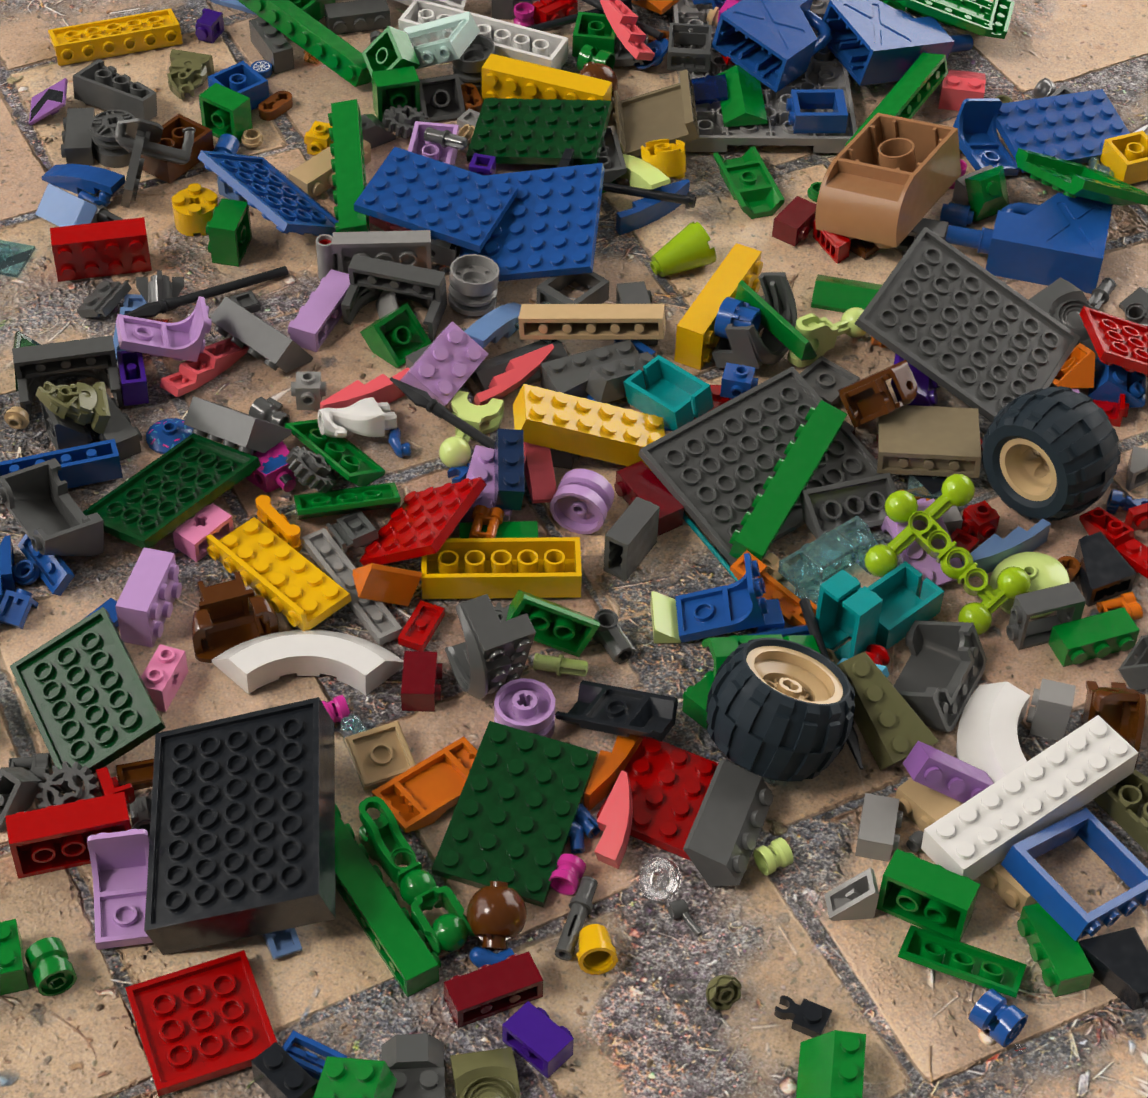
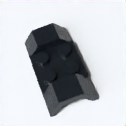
[555,680,678,742]

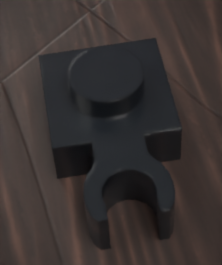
[774,995,832,1038]

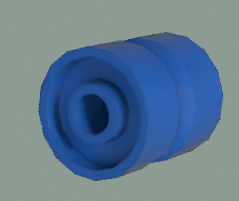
[968,989,1028,1048]

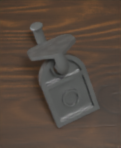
[115,118,196,208]

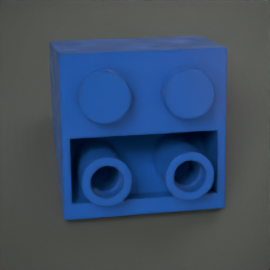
[1088,357,1146,408]

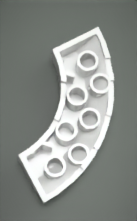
[212,630,404,696]
[956,682,1030,783]

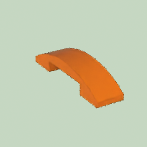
[730,550,817,626]

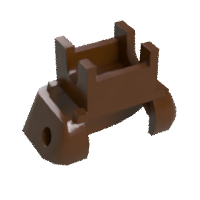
[838,360,917,428]
[192,571,279,663]
[1080,681,1146,769]

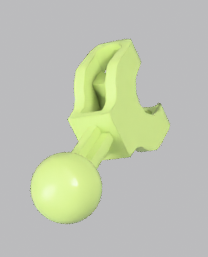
[787,307,866,367]
[439,390,504,468]

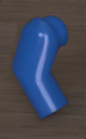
[78,190,112,207]
[388,428,411,458]
[469,947,514,968]

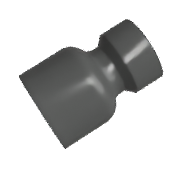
[249,397,290,427]

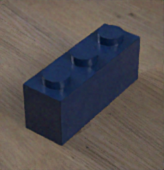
[494,428,525,511]

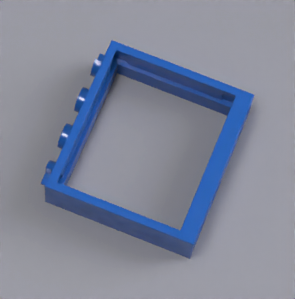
[1001,808,1148,942]

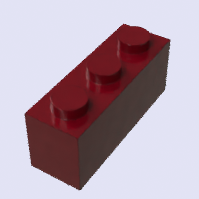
[614,460,684,537]
[444,951,543,1028]

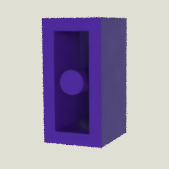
[117,351,149,406]
[502,1001,574,1079]

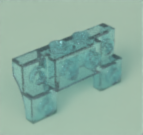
[778,516,879,605]

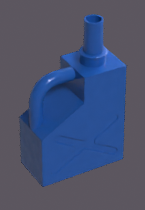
[711,0,832,93]
[817,0,973,86]
[945,192,1113,294]

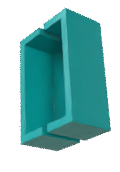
[623,355,714,431]
[867,561,945,650]
[815,569,883,660]

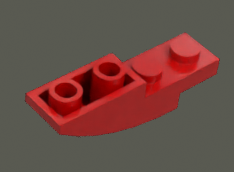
[1079,507,1148,579]

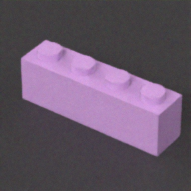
[288,269,350,352]

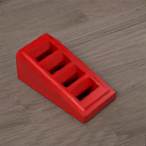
[813,220,851,264]

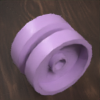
[550,469,614,534]
[494,678,556,738]

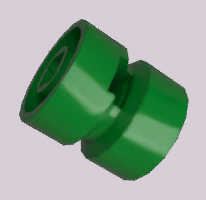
[577,44,615,71]
[25,937,77,996]

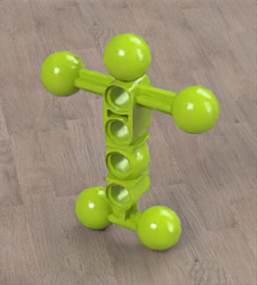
[864,474,1031,635]

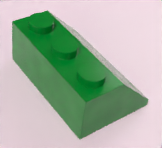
[506,590,600,657]
[796,1030,866,1098]

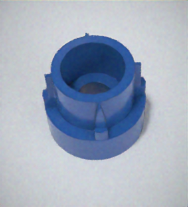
[714,297,761,339]

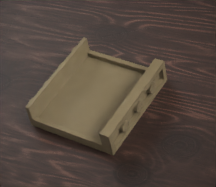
[611,69,700,157]
[877,405,981,478]

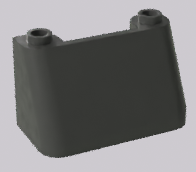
[0,458,104,557]
[890,621,986,732]

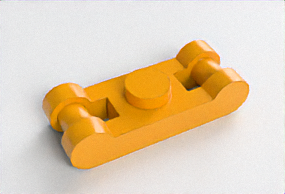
[255,495,302,552]

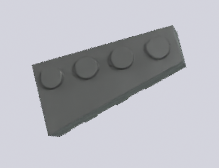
[73,59,157,121]
[540,339,639,399]

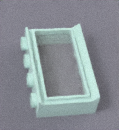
[404,11,480,69]

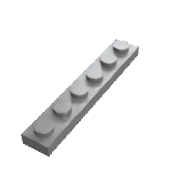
[302,528,403,646]

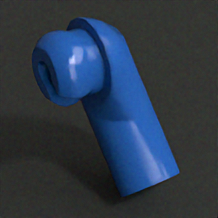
[569,821,585,854]

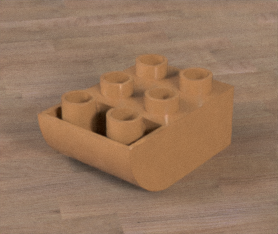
[815,113,961,249]

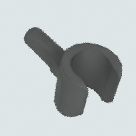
[906,831,924,852]
[668,899,702,936]

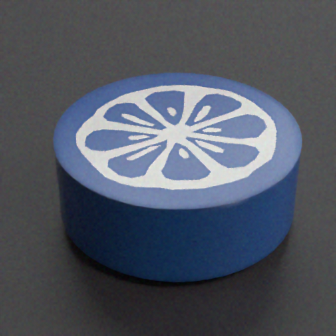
[251,60,273,79]

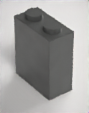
[603,497,660,581]

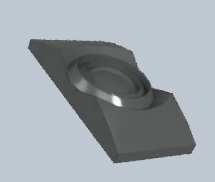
[1029,277,1098,359]

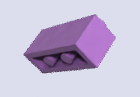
[903,741,994,803]

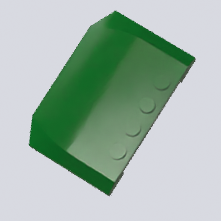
[895,0,1015,39]
[1015,148,1148,205]

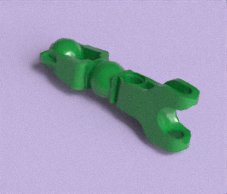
[359,796,475,956]

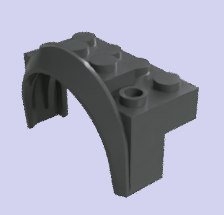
[341,254,447,341]
[712,272,797,369]
[12,335,123,420]
[445,594,536,699]

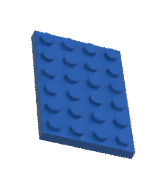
[996,89,1130,173]
[354,147,518,253]
[198,150,339,236]

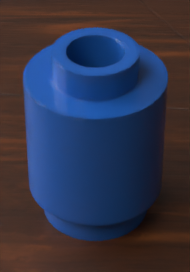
[213,134,240,154]
[940,202,974,228]

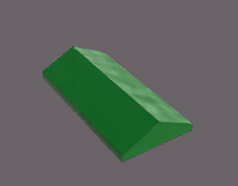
[716,65,768,127]
[811,274,882,313]
[735,280,817,361]
[285,419,385,487]
[294,482,401,520]
[898,925,1027,998]

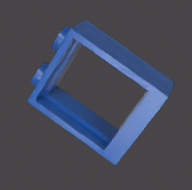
[786,89,848,134]

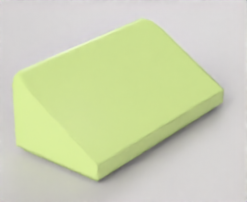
[650,591,681,643]

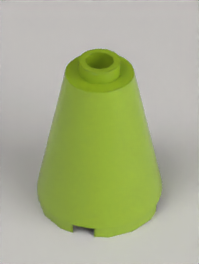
[650,222,717,277]

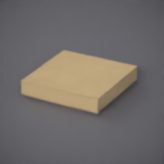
[345,721,416,791]

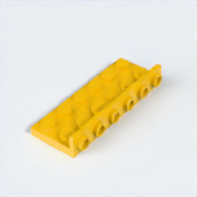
[48,8,183,66]
[206,517,352,631]

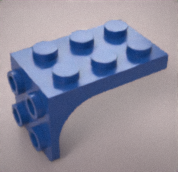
[953,98,1020,176]
[675,553,768,643]

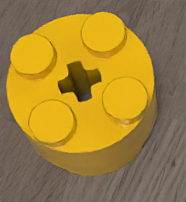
[641,139,686,179]
[171,183,218,237]

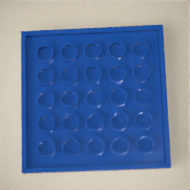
[459,163,605,281]

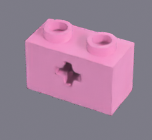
[173,503,234,562]
[141,644,188,712]

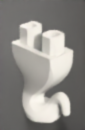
[318,397,397,438]

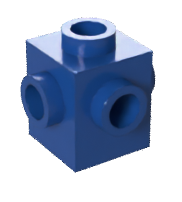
[720,362,759,399]

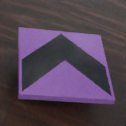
[29,78,68,125]

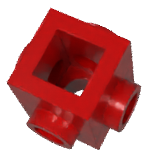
[961,500,1000,545]

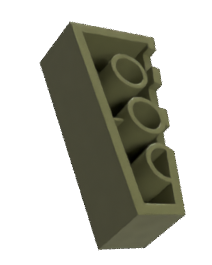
[837,652,939,771]
[1093,769,1148,853]

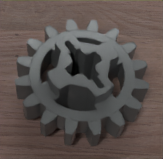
[382,105,430,139]
[286,446,337,494]
[36,761,101,809]

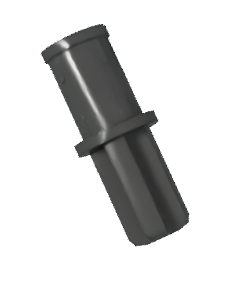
[424,127,467,150]
[1088,278,1116,310]

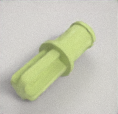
[533,653,588,677]

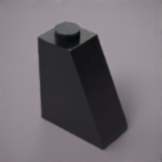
[1074,531,1137,607]
[1079,927,1148,1010]

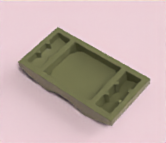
[450,1047,521,1098]

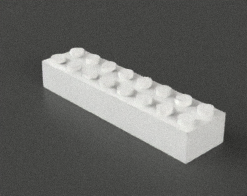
[398,0,568,69]
[921,715,1139,880]

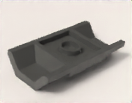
[381,1033,445,1098]

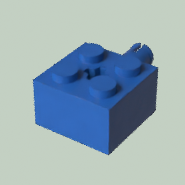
[199,61,269,110]

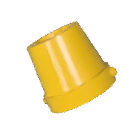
[576,924,618,975]

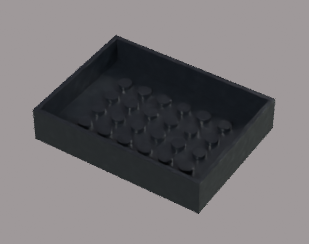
[144,697,336,955]

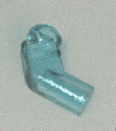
[1088,157,1114,177]
[341,714,368,734]

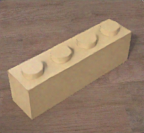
[288,139,371,199]

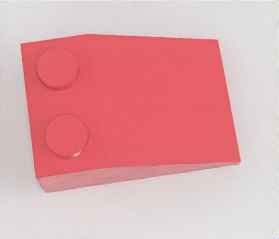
[938,69,986,111]

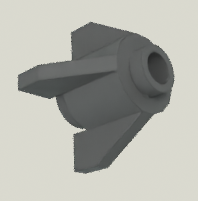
[136,270,184,303]

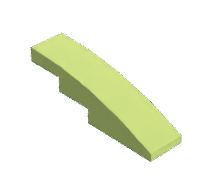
[619,154,671,189]

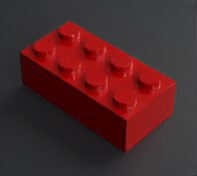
[50,217,152,282]
[5,792,132,879]

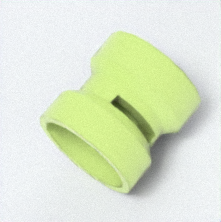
[753,837,794,876]

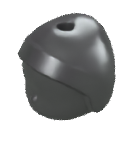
[1033,78,1057,99]

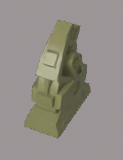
[167,49,215,100]
[36,381,110,434]

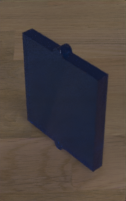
[691,74,728,105]

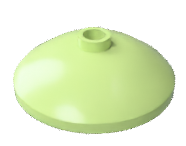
[989,552,1070,618]

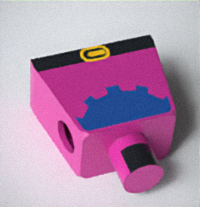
[246,441,296,493]

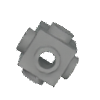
[291,371,327,410]

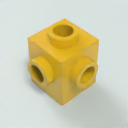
[304,121,334,155]

